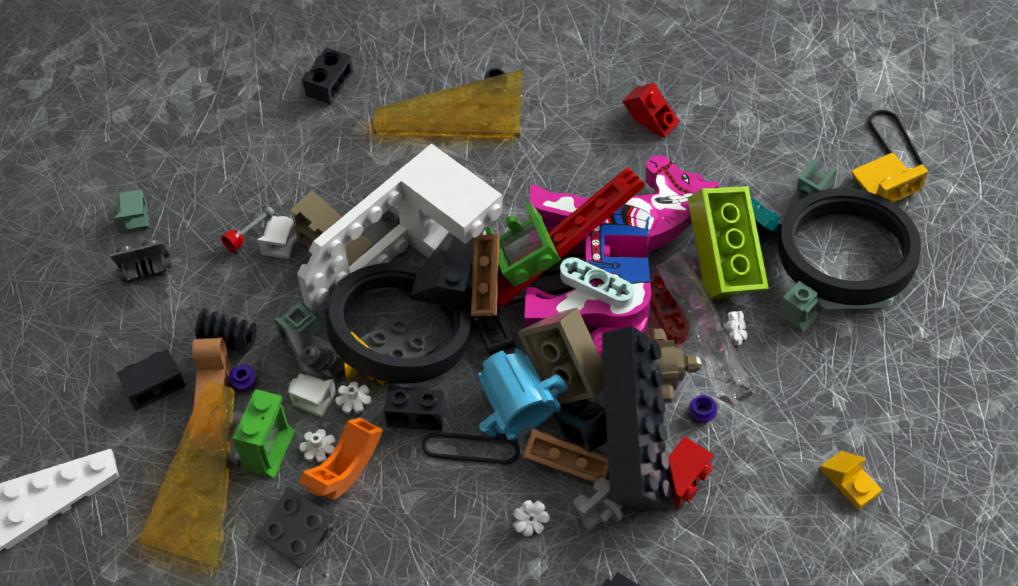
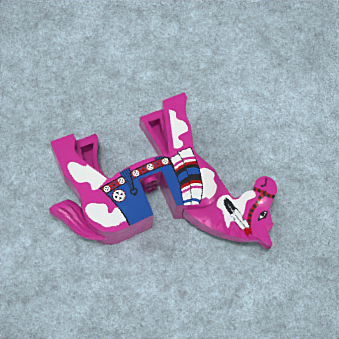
[524,155,720,358]

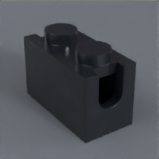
[116,348,186,411]

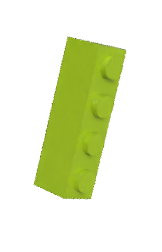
[687,186,769,300]

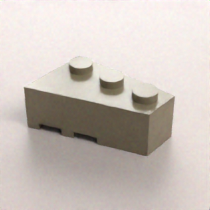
[290,190,373,266]

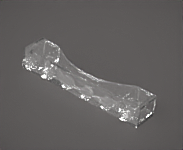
[657,252,756,406]

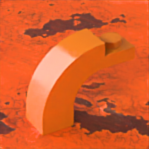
[299,417,383,500]

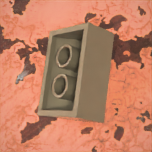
[518,307,604,405]

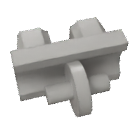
[573,477,623,531]

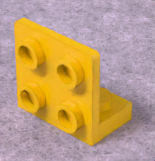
[851,153,928,203]

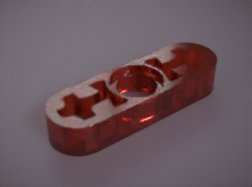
[650,274,689,344]

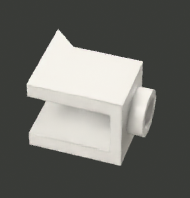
[257,216,297,259]
[288,373,336,417]

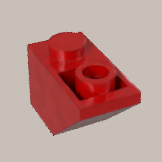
[622,83,680,137]
[667,436,714,509]

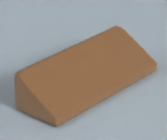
[471,234,500,318]
[522,428,609,483]

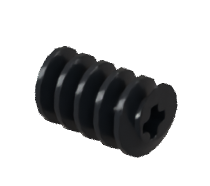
[195,309,257,354]

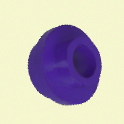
[229,365,257,391]
[689,395,717,423]

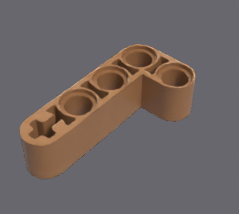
[192,338,230,451]

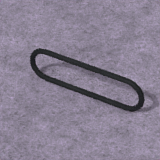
[422,432,520,464]

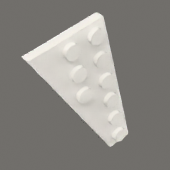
[0,449,119,551]

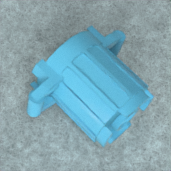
[478,348,568,440]

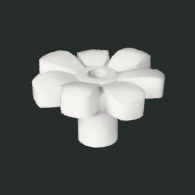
[719,311,747,345]
[336,382,371,415]
[300,429,336,464]
[513,500,550,537]

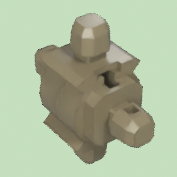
[650,329,701,403]

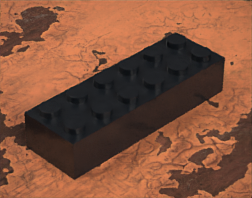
[602,326,671,513]

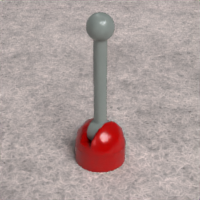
[221,207,274,252]

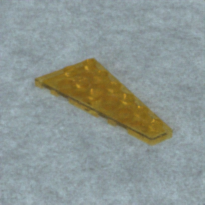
[373,69,523,138]
[139,381,235,569]

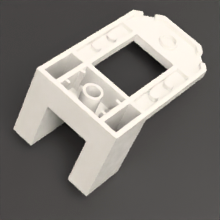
[297,144,503,310]

